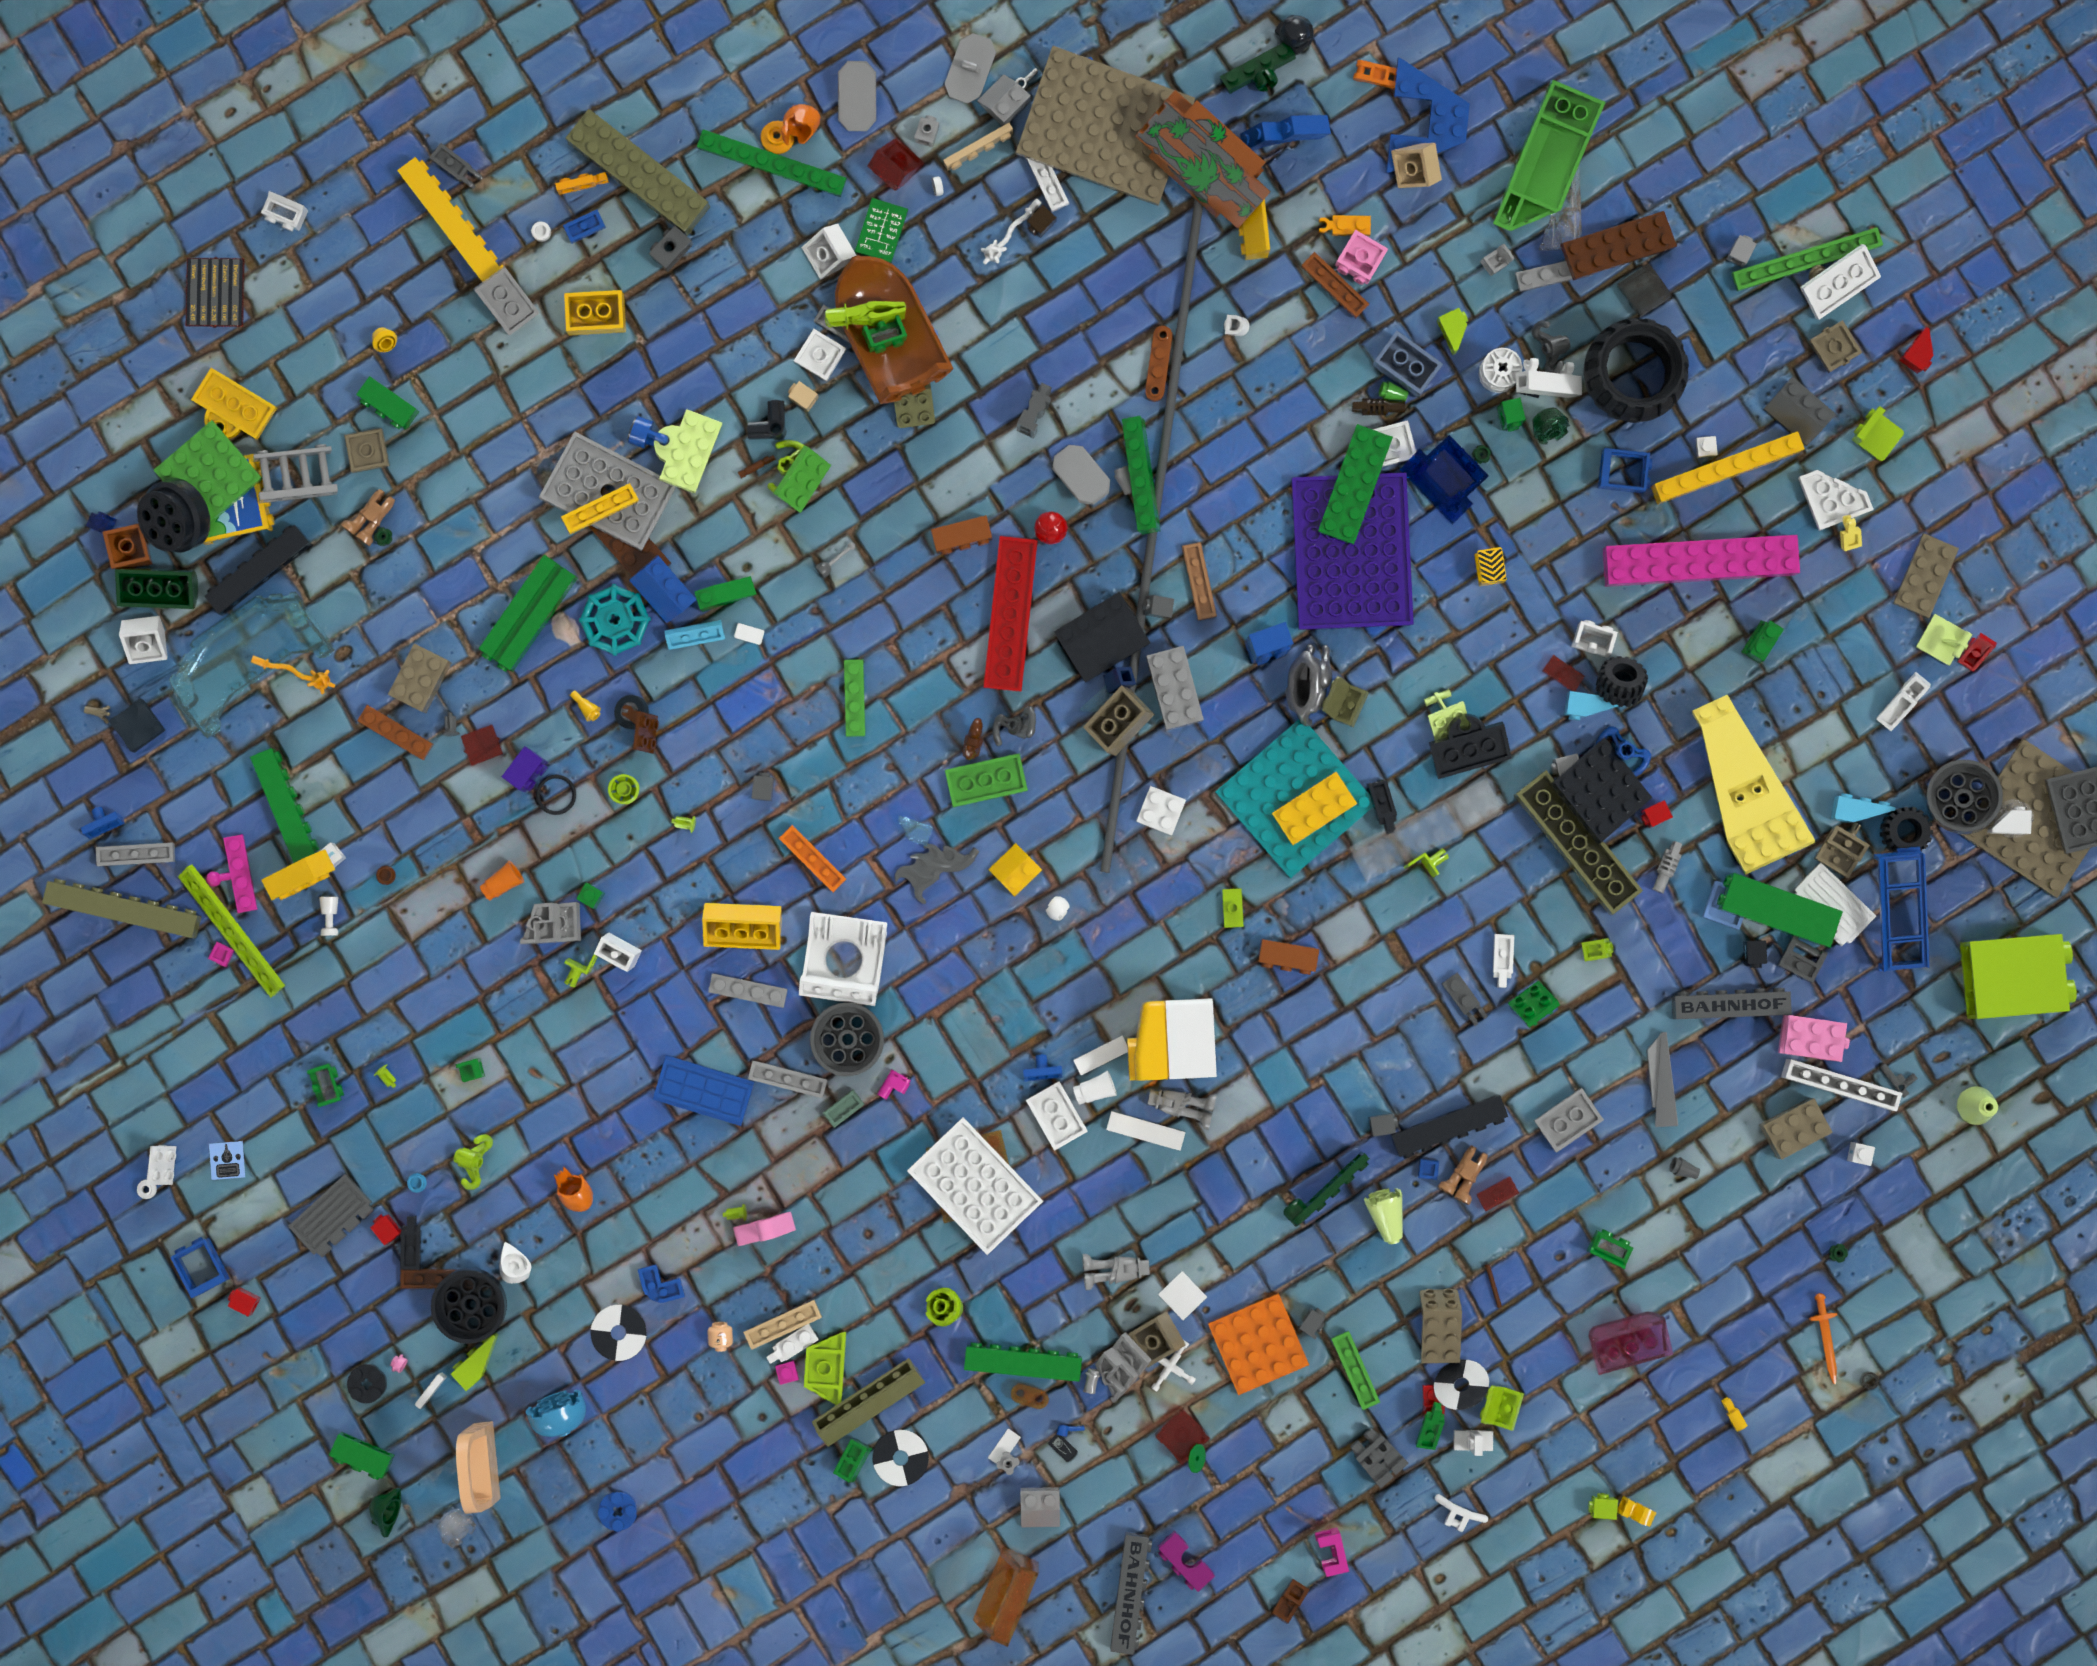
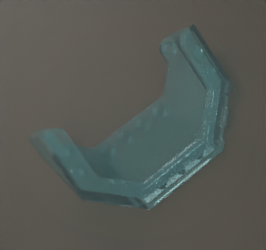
[169,592,335,738]

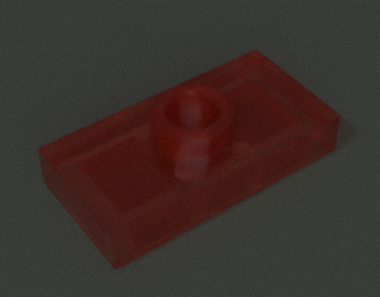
[1542,655,1585,692]
[1476,1176,1519,1212]

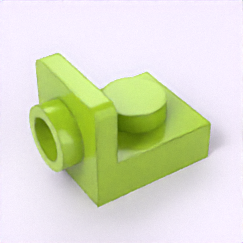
[1581,938,1613,962]

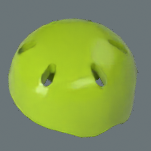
[608,774,639,804]

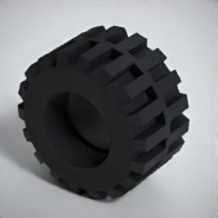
[1596,656,1648,707]
[1880,807,1933,853]

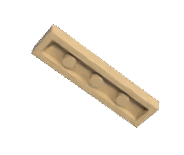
[943,123,1013,171]
[744,1300,822,1350]

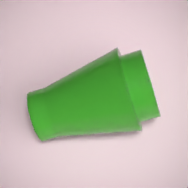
[1378,381,1408,401]

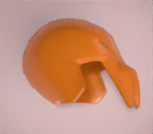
[781,104,821,145]
[554,1167,593,1212]

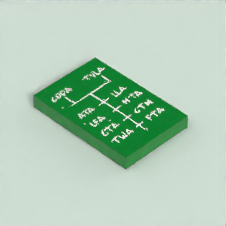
[855,198,908,264]

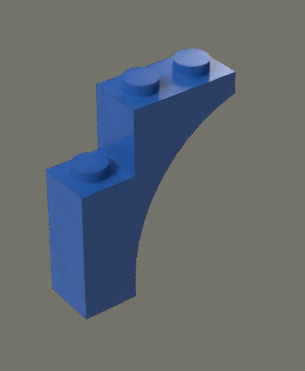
[1240,115,1331,151]

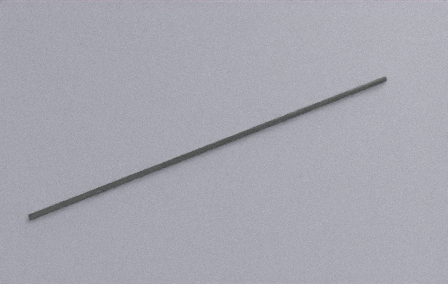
[1100,199,1203,873]

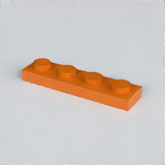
[779,825,847,893]

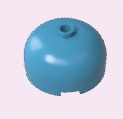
[526,1390,586,1437]

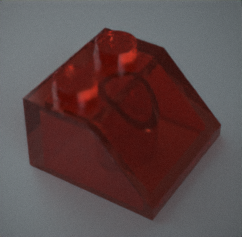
[867,137,925,191]

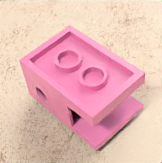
[1778,1015,1850,1062]

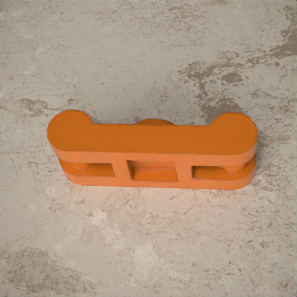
[1353,60,1396,90]

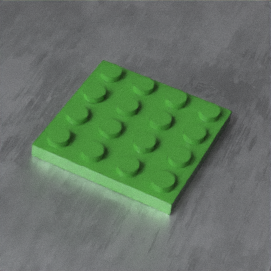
[154,420,262,524]

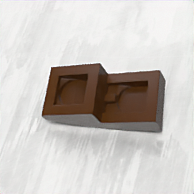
[1271,1579,1310,1624]

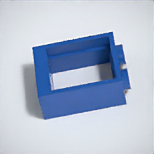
[1598,448,1652,494]
[170,1237,230,1298]

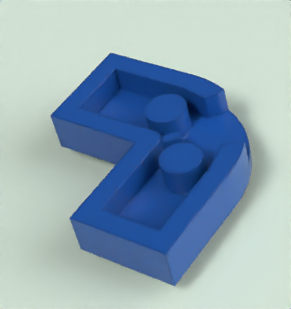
[638,1264,685,1303]

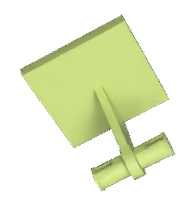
[1916,614,1972,666]
[1424,689,1469,740]

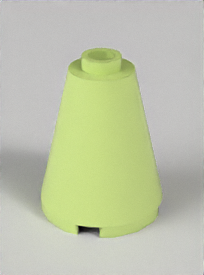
[1957,1086,1998,1125]
[1364,1188,1403,1244]

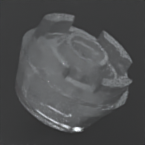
[437,1508,476,1548]

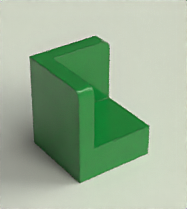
[455,1058,485,1082]

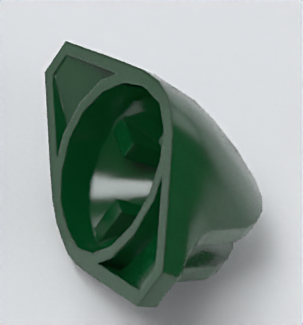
[369,1488,401,1538]

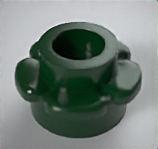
[1472,445,1491,464]
[374,527,392,546]
[1829,1244,1848,1263]

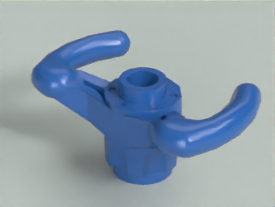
[1595,726,1651,777]

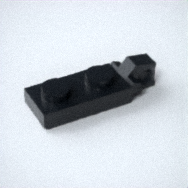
[1367,780,1397,834]
[400,1215,422,1270]

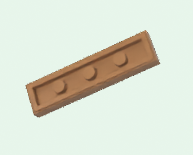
[1182,542,1217,621]

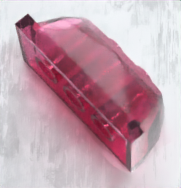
[1589,1311,1674,1375]

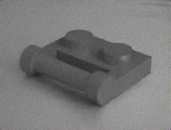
[1777,936,1828,983]

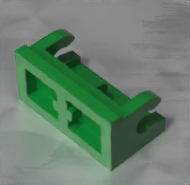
[833,1439,872,1483]

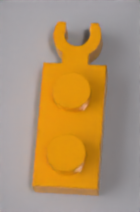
[555,172,609,195]
[1319,215,1371,236]

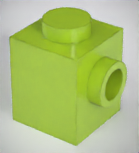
[1588,1493,1618,1520]

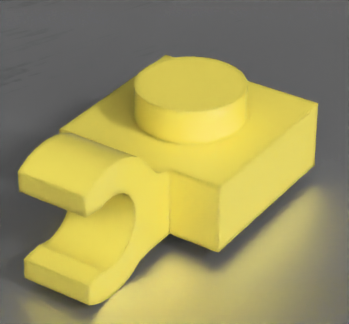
[1840,515,1862,551]

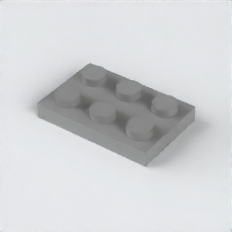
[474,266,539,336]
[1533,1088,1604,1153]

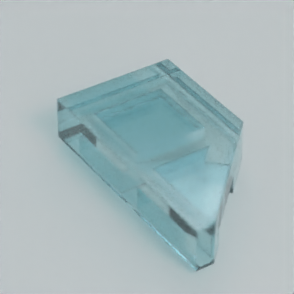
[898,816,933,846]

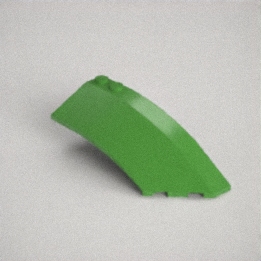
[1493,80,1606,231]

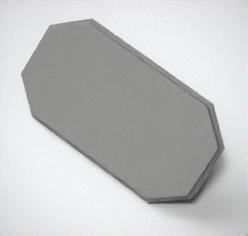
[945,33,996,104]
[838,61,876,131]
[1052,445,1110,505]

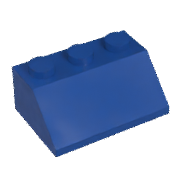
[629,555,697,623]

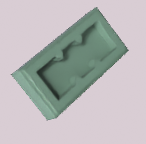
[823,1089,865,1128]

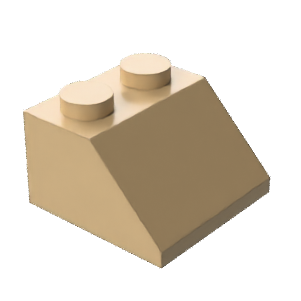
[1391,143,1442,188]

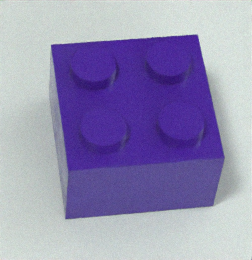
[501,746,549,793]

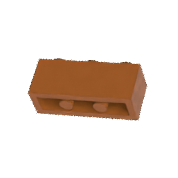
[931,515,992,556]
[1258,939,1319,975]

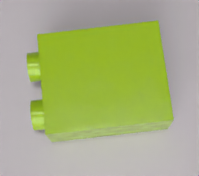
[1960,934,2077,1019]

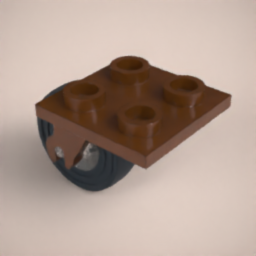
[614,695,659,754]

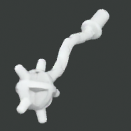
[981,199,1041,265]

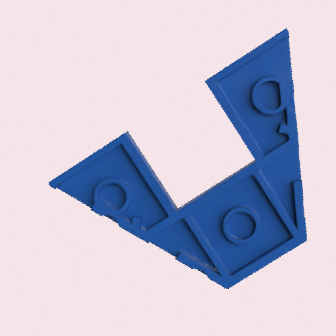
[1386,57,1470,173]

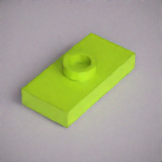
[1222,888,1244,928]

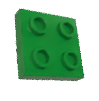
[1508,980,1560,1028]

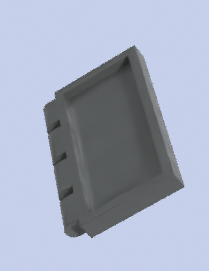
[288,1173,374,1258]

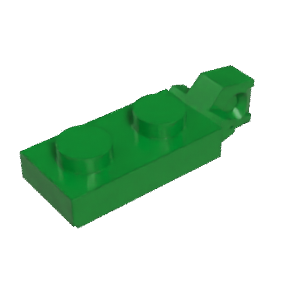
[1416,1402,1445,1450]

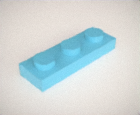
[665,620,725,650]

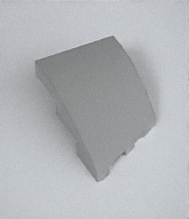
[520,902,581,944]
[1095,1332,1152,1403]

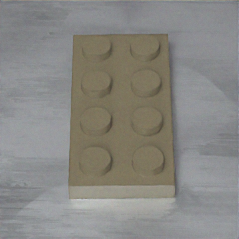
[1893,533,1959,619]

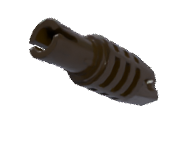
[1352,398,1405,416]

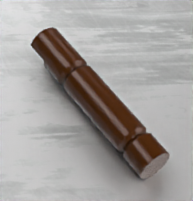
[738,455,776,479]

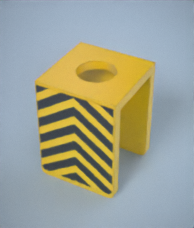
[1474,547,1507,587]

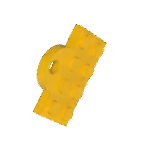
[191,368,277,440]

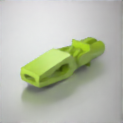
[825,301,906,329]

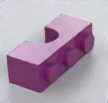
[1158,1530,1215,1592]

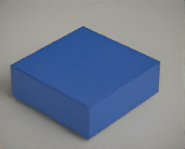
[1417,1158,1439,1180]

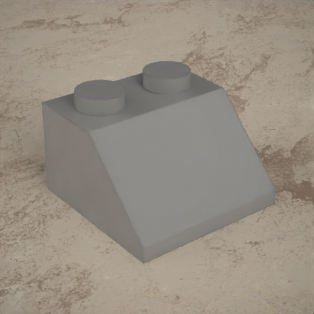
[977,74,1031,126]
[1021,1487,1060,1527]

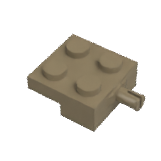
[1814,822,1870,878]

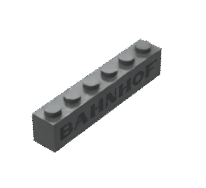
[1672,988,1792,1019]
[1110,1532,1152,1655]

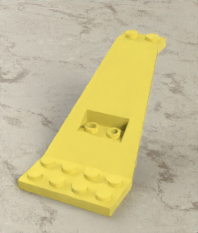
[1692,695,1815,875]

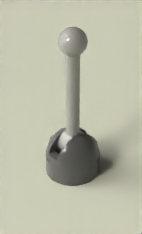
[815,542,855,579]

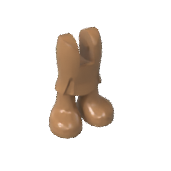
[341,489,395,547]
[1438,1145,1488,1205]

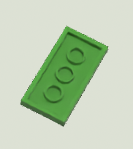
[945,753,1028,808]

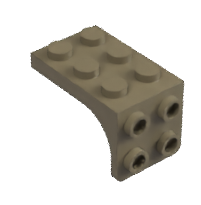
[1419,1288,1462,1363]

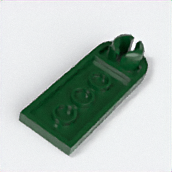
[1283,1151,1370,1227]

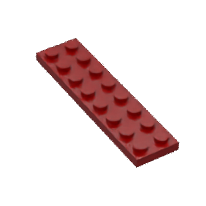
[983,536,1038,692]

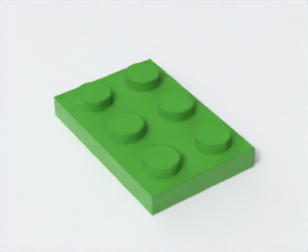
[773,445,831,513]

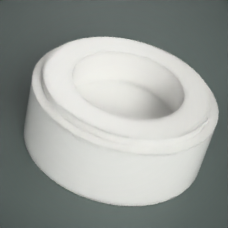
[932,176,944,196]
[531,222,551,242]

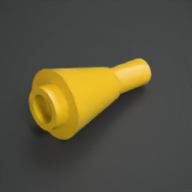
[570,690,601,721]

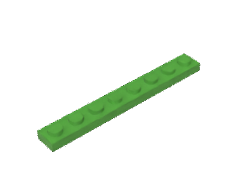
[1731,227,1883,292]

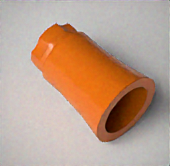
[480,861,524,901]

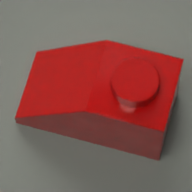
[1899,327,1934,374]

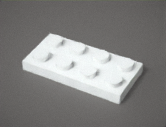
[1800,244,1881,320]

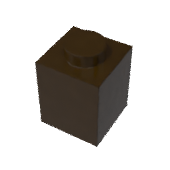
[1027,205,1057,238]

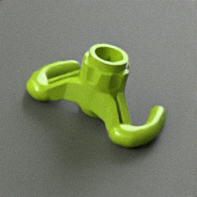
[767,440,804,493]
[454,1134,493,1190]

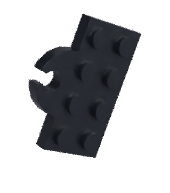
[1429,714,1512,779]

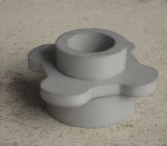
[997,1452,1020,1475]

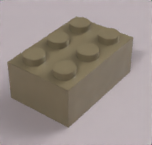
[388,643,452,713]
[1083,685,1155,756]
[1759,1098,1833,1160]

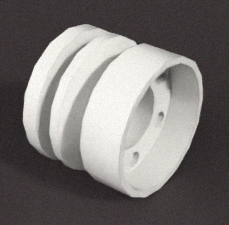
[1478,348,1523,393]

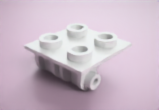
[146,1145,176,1185]

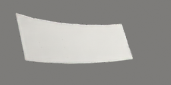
[1073,1036,1128,1075]

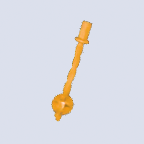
[251,655,335,694]

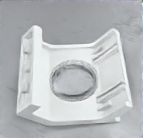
[799,912,887,1006]

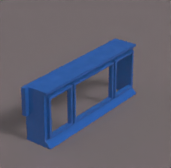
[1873,847,1930,972]

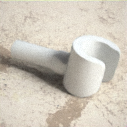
[1016,68,1038,90]

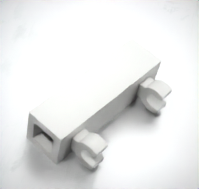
[1516,358,1582,398]

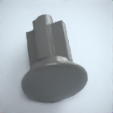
[442,712,460,737]

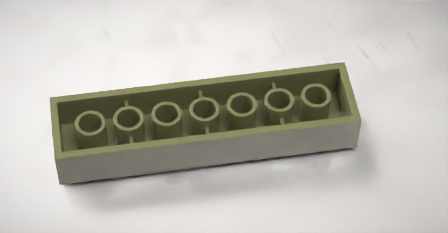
[565,109,710,236]
[1513,770,1643,915]

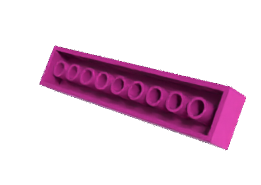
[1603,535,1800,587]

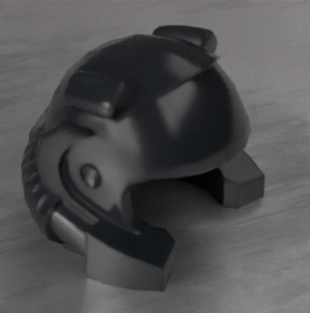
[1275,15,1314,55]

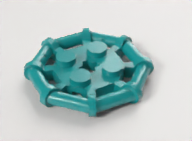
[579,584,651,656]

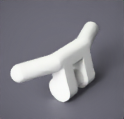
[1435,1494,1488,1532]

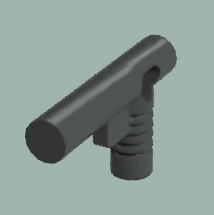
[1879,1063,1918,1098]

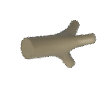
[84,705,110,724]

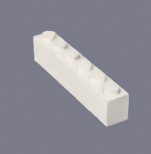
[1781,1059,1902,1112]

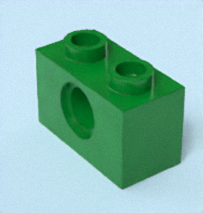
[1497,397,1526,432]

